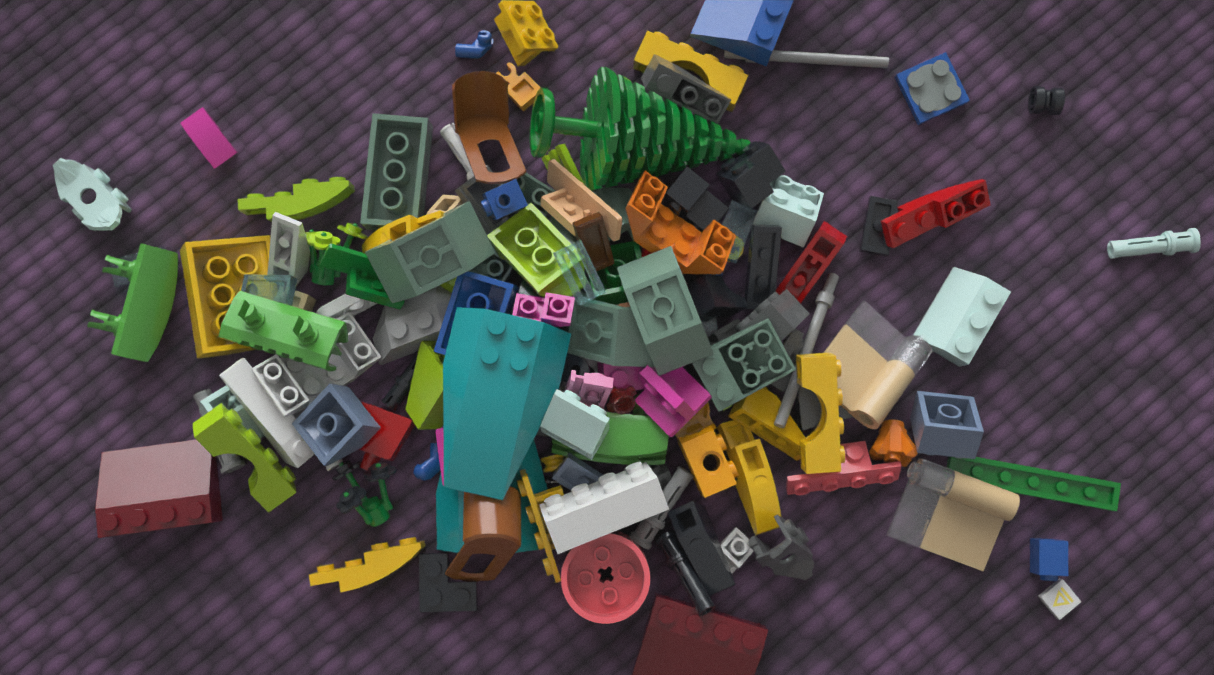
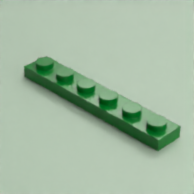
[945,456,1121,511]

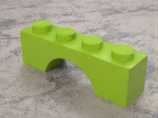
[192,403,297,513]

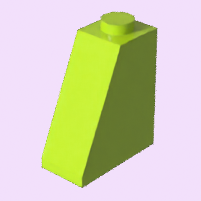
[405,340,445,430]

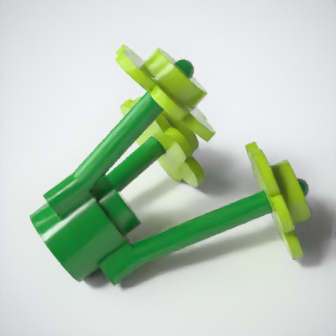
[305,223,368,285]

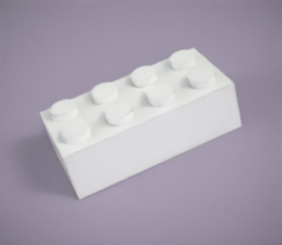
[539,462,669,554]

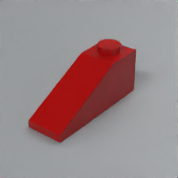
[775,221,847,304]

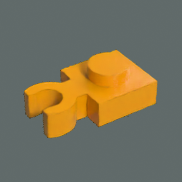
[496,62,541,112]

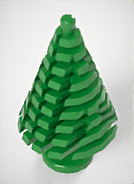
[530,66,751,192]

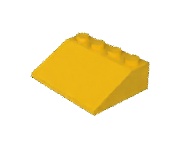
[180,235,280,359]

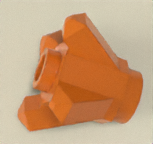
[869,420,918,467]

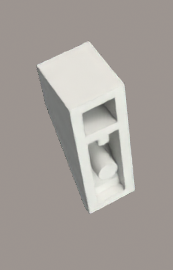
[267,212,310,289]

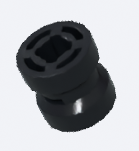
[1028,86,1065,116]

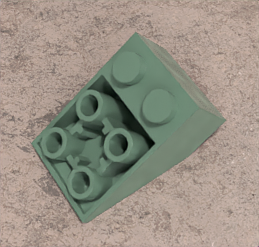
[692,318,796,411]

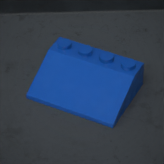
[690,0,794,67]

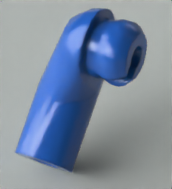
[455,30,493,59]
[413,443,441,481]

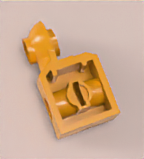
[675,402,739,498]

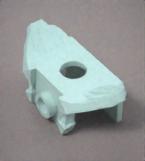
[53,158,132,231]

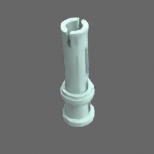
[1107,228,1201,259]

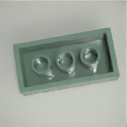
[360,113,433,230]

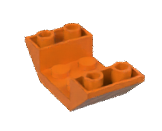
[626,171,737,274]

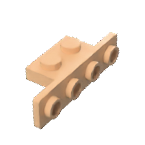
[541,159,622,241]

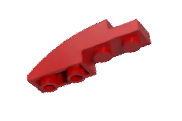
[881,179,991,248]

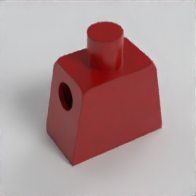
[359,402,415,471]

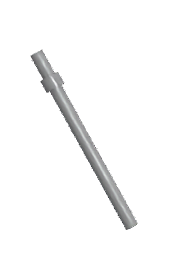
[724,50,889,68]
[774,273,839,428]

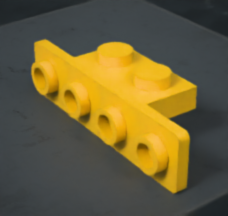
[517,469,564,583]

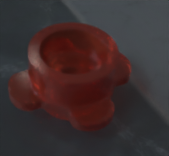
[606,386,636,414]

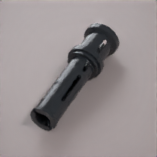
[655,530,716,616]

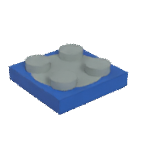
[894,52,970,125]

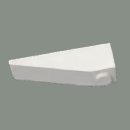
[219,358,314,468]

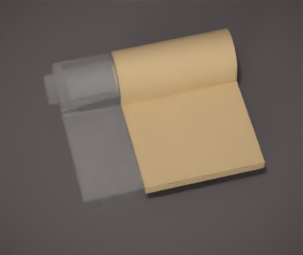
[824,300,932,429]
[887,458,1020,571]

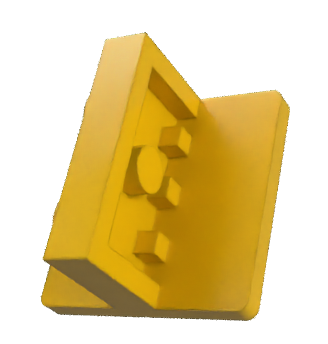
[494,0,558,66]

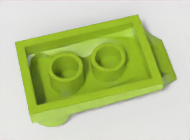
[487,203,586,297]

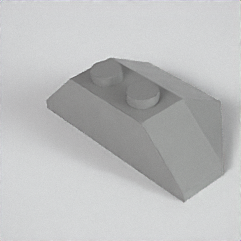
[373,286,452,365]

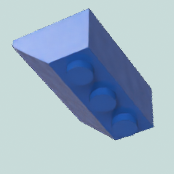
[433,271,521,355]

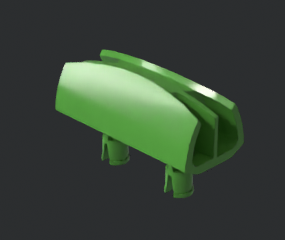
[87,244,178,362]
[218,291,348,372]
[552,394,669,465]

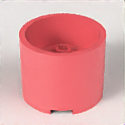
[561,531,650,624]

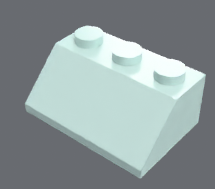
[911,267,1011,367]

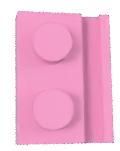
[563,370,614,409]

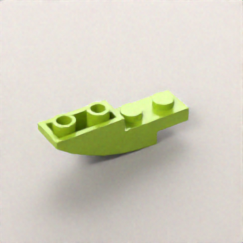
[238,177,355,222]

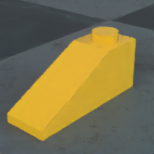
[728,386,805,461]

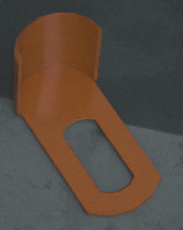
[452,71,526,184]
[445,486,521,581]

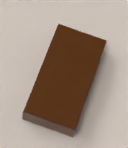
[572,212,615,274]

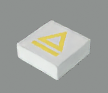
[1038,578,1081,620]

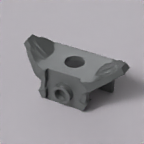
[748,515,814,580]

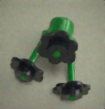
[332,460,397,527]

